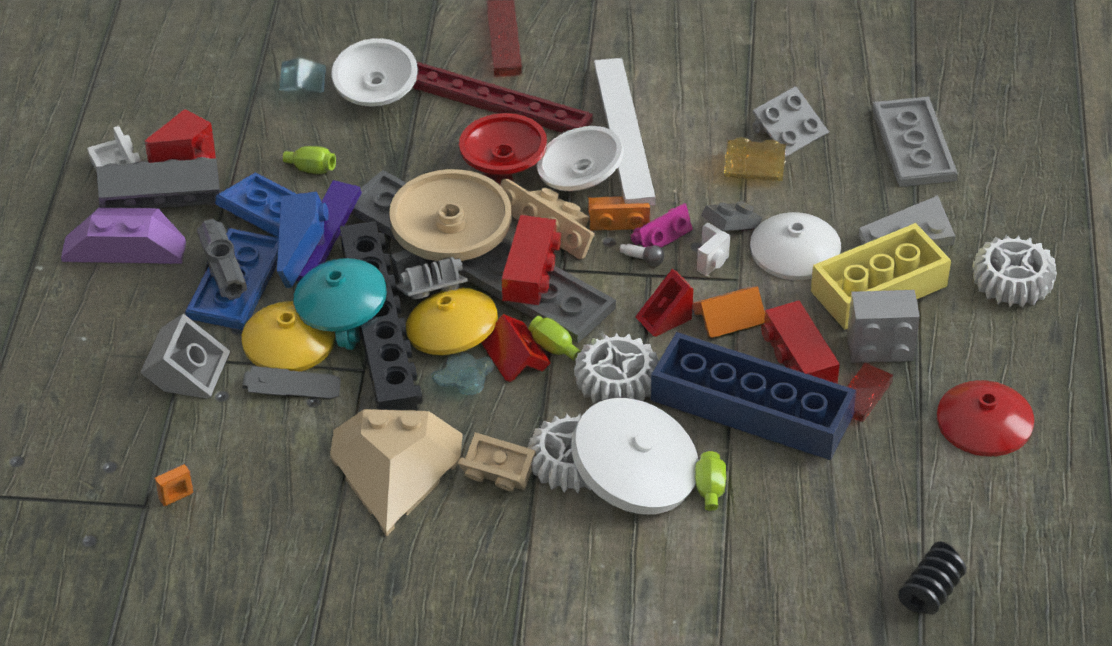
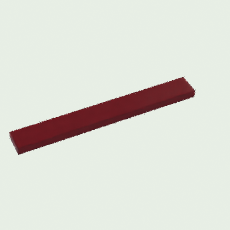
[412,61,593,133]

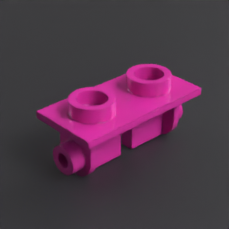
[631,203,693,248]

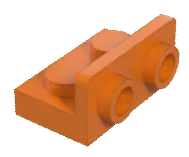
[588,196,650,231]

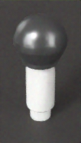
[620,244,664,266]

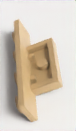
[500,179,594,259]

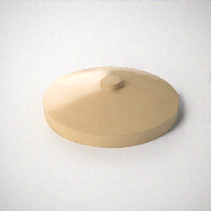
[389,169,511,261]

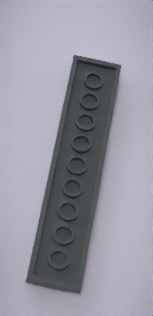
[351,170,616,344]

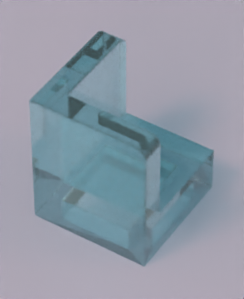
[279,58,326,93]

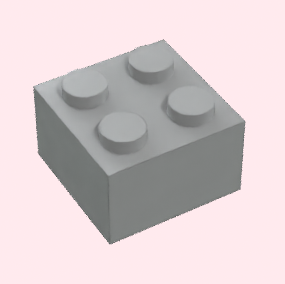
[847,290,920,363]

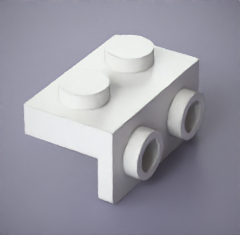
[87,126,141,172]

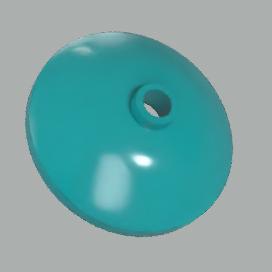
[294,258,387,331]

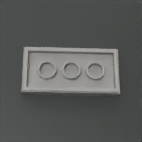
[872,97,958,187]

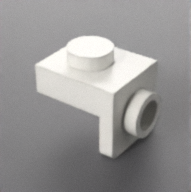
[697,223,730,276]

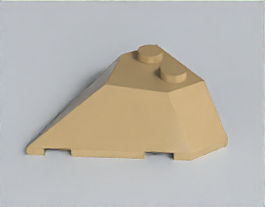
[330,409,463,536]

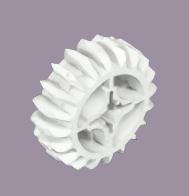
[972,235,1057,308]
[574,332,658,404]
[529,413,591,494]

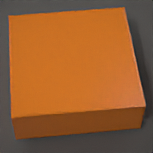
[155,464,193,506]

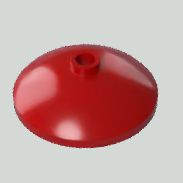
[459,113,547,175]
[937,380,1034,457]

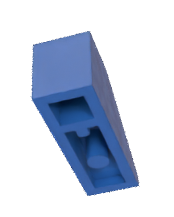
[277,191,329,288]

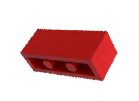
[502,215,561,305]
[761,300,840,384]

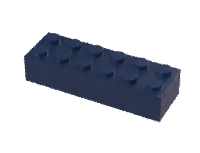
[650,332,856,460]

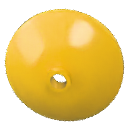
[406,288,498,355]
[242,301,336,372]

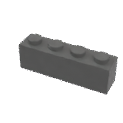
[96,157,220,208]

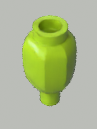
[283,146,336,174]
[528,316,581,361]
[695,451,726,511]

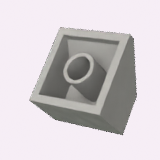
[140,314,230,399]

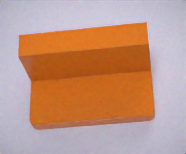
[693,286,765,338]

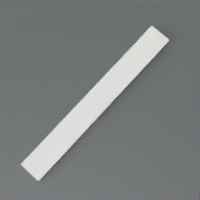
[594,58,655,205]

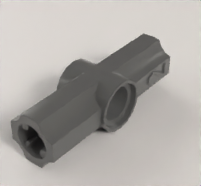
[197,219,247,300]

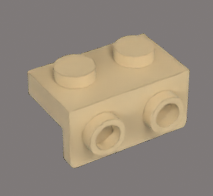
[458,432,536,491]

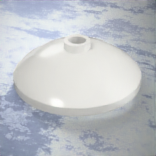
[332,39,417,106]
[537,126,624,191]
[750,212,841,280]

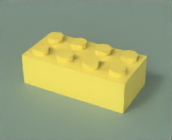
[811,223,951,330]

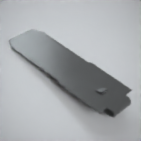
[242,366,341,399]

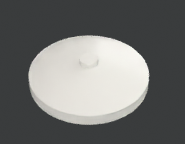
[571,398,698,514]

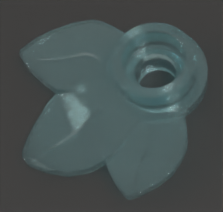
[431,352,494,395]

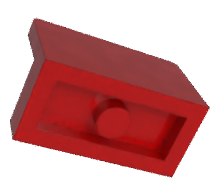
[481,314,551,382]

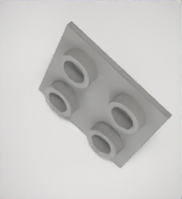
[752,86,829,157]
[396,257,468,299]

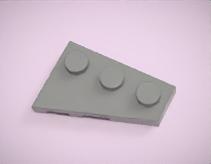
[859,196,955,247]

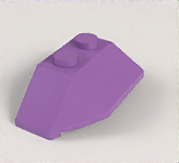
[61,208,186,264]

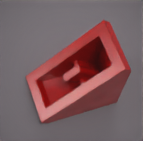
[635,269,693,337]

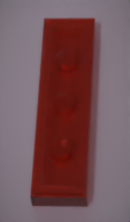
[486,0,522,76]

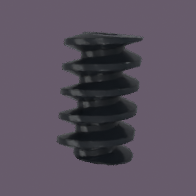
[898,541,967,615]

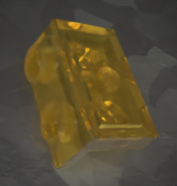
[724,138,786,181]

